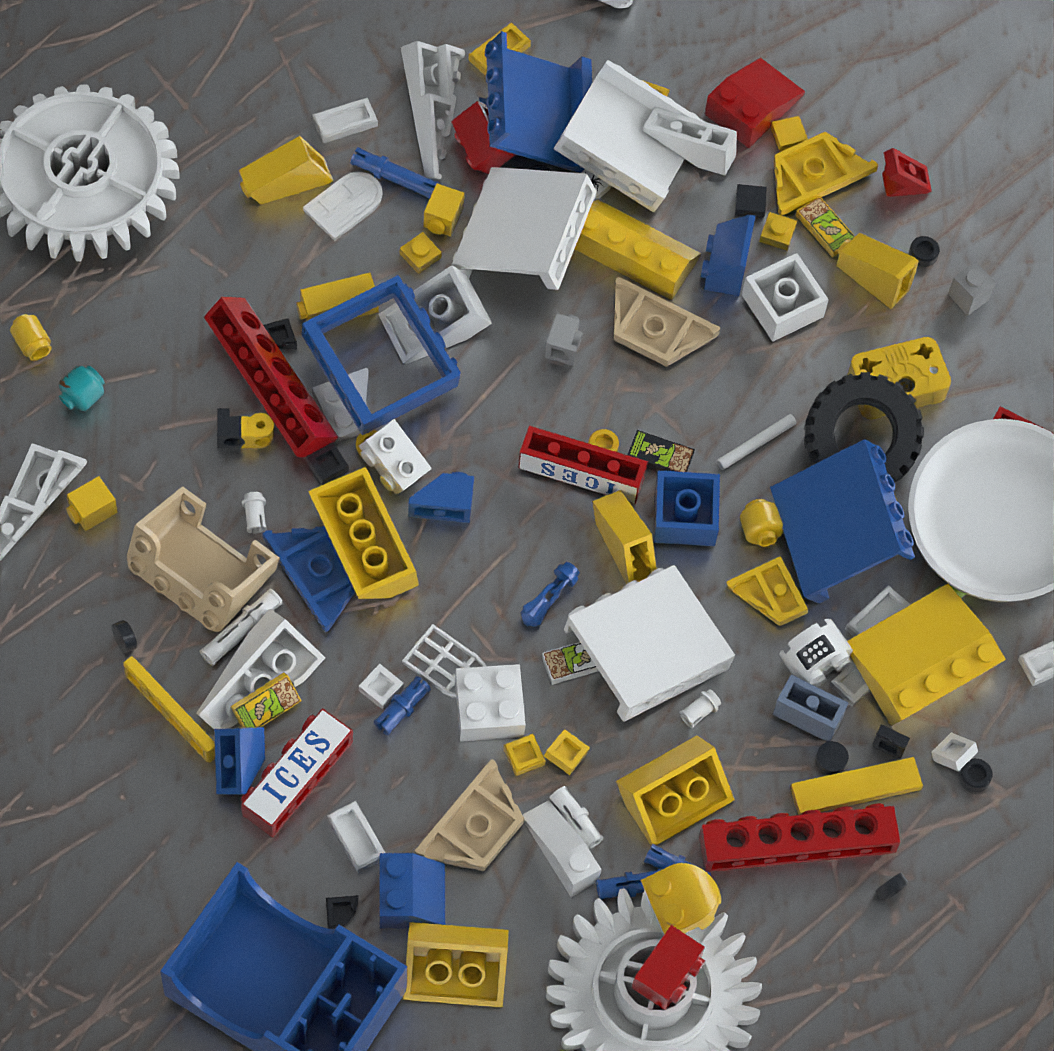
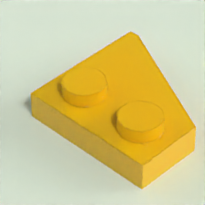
[726,556,808,626]

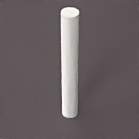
[716,414,796,471]

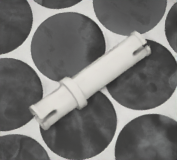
[199,588,283,666]

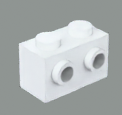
[359,419,432,495]

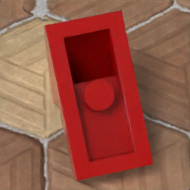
[882,148,932,197]

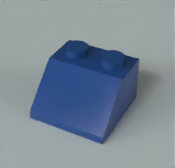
[700,215,755,297]
[379,853,445,929]

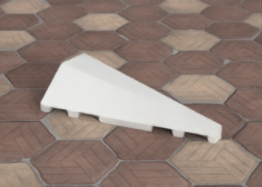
[400,41,465,181]
[0,443,87,561]

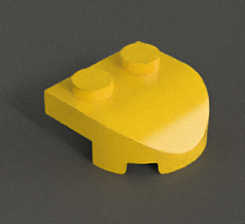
[641,863,721,934]

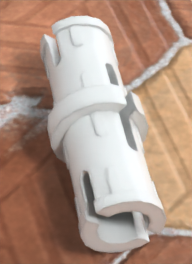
[549,786,604,850]

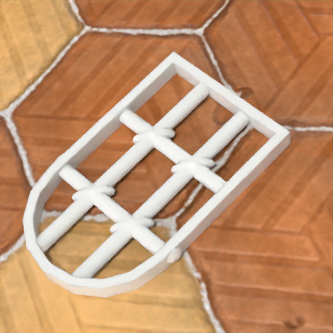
[402,624,486,699]

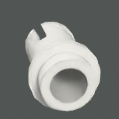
[241,492,267,534]
[679,689,721,728]

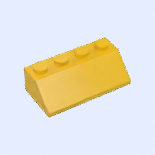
[575,199,701,300]
[308,467,419,599]

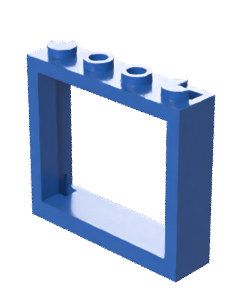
[301,275,461,436]

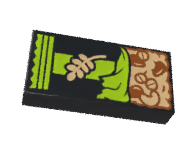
[627,430,695,472]

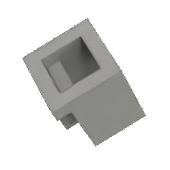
[545,313,583,366]

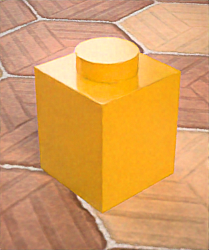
[423,183,465,237]
[66,476,118,531]

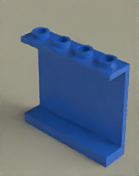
[485,31,592,173]
[770,439,915,604]

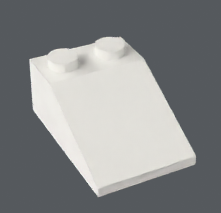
[378,265,492,365]

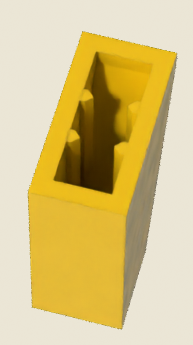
[239,136,333,205]
[836,232,919,309]
[592,490,657,584]

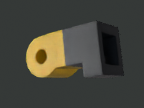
[217,408,274,449]

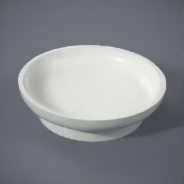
[908,419,1054,602]

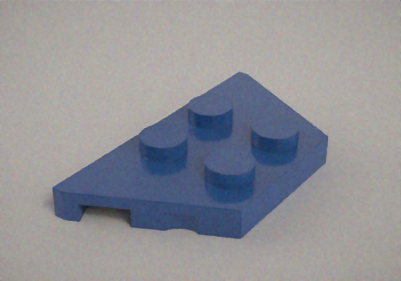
[262,526,355,632]

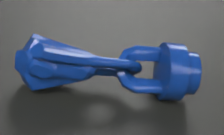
[520,562,580,627]

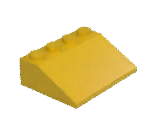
[847,583,1006,726]

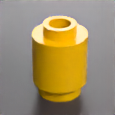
[10,314,52,361]

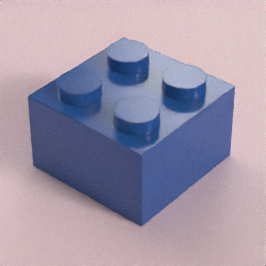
[653,470,720,546]

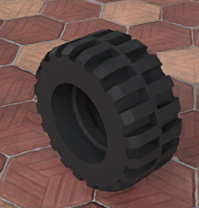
[804,372,924,483]

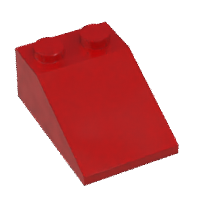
[705,58,805,148]

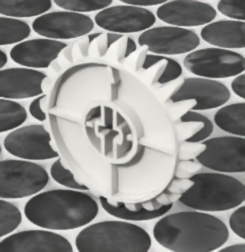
[0,85,180,261]
[546,888,762,1051]

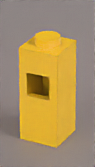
[296,272,379,321]

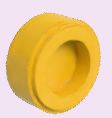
[588,429,619,452]

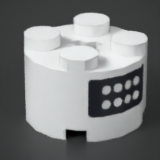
[779,619,853,687]

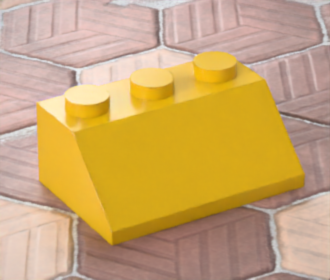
[616,735,735,845]
[403,922,509,1008]

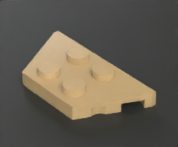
[613,276,721,367]
[414,759,524,871]

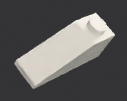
[643,107,737,175]
[523,800,601,897]

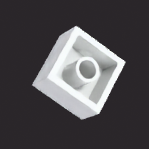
[742,253,829,342]
[455,664,526,742]

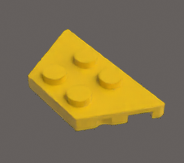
[773,132,879,216]

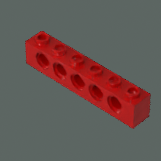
[204,297,339,457]
[699,803,901,872]

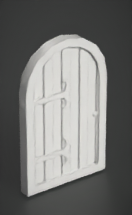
[303,172,383,241]

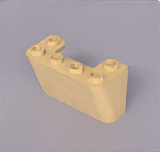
[127,486,280,632]

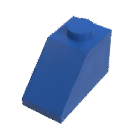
[408,472,474,523]
[214,727,265,794]

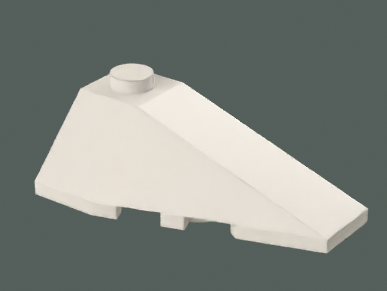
[196,609,325,729]

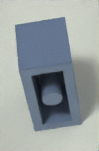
[773,674,848,742]

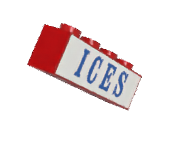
[518,425,648,504]
[241,708,353,838]

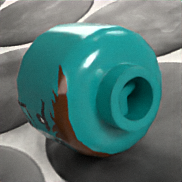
[59,365,105,411]

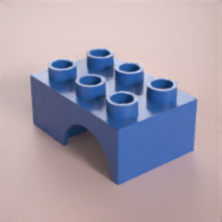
[160,862,407,1051]

